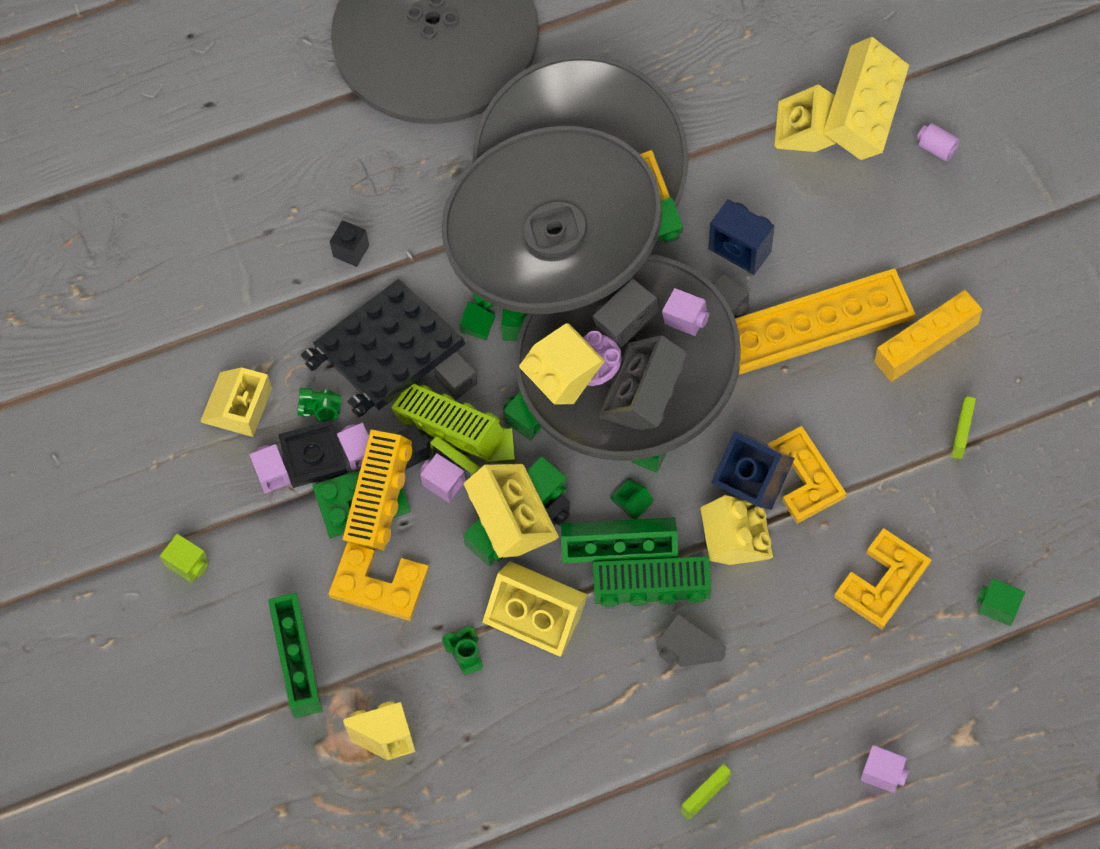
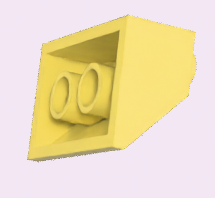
[463,464,559,558]
[482,561,588,657]

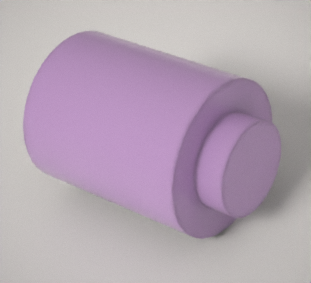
[917,123,960,162]

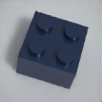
[708,199,775,275]
[711,431,795,510]

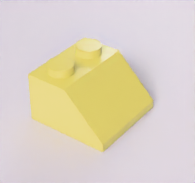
[774,84,836,152]
[519,323,605,404]

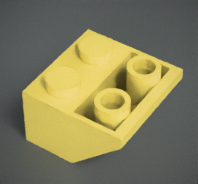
[200,367,272,437]
[700,495,773,565]
[343,701,416,760]

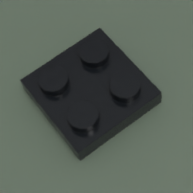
[278,420,347,488]

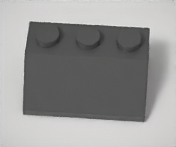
[599,335,687,430]

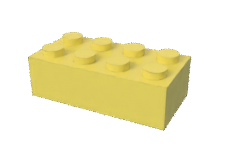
[823,37,909,160]

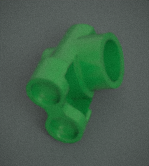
[297,388,341,422]
[442,626,483,675]

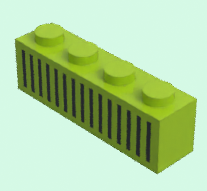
[391,384,505,461]

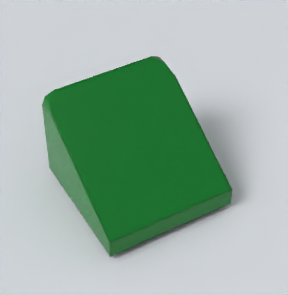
[460,301,495,340]
[609,479,653,519]

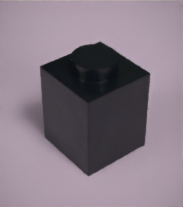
[330,220,369,267]
[396,424,431,470]

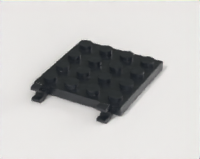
[301,279,465,418]

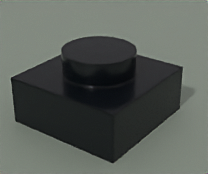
[546,494,570,526]

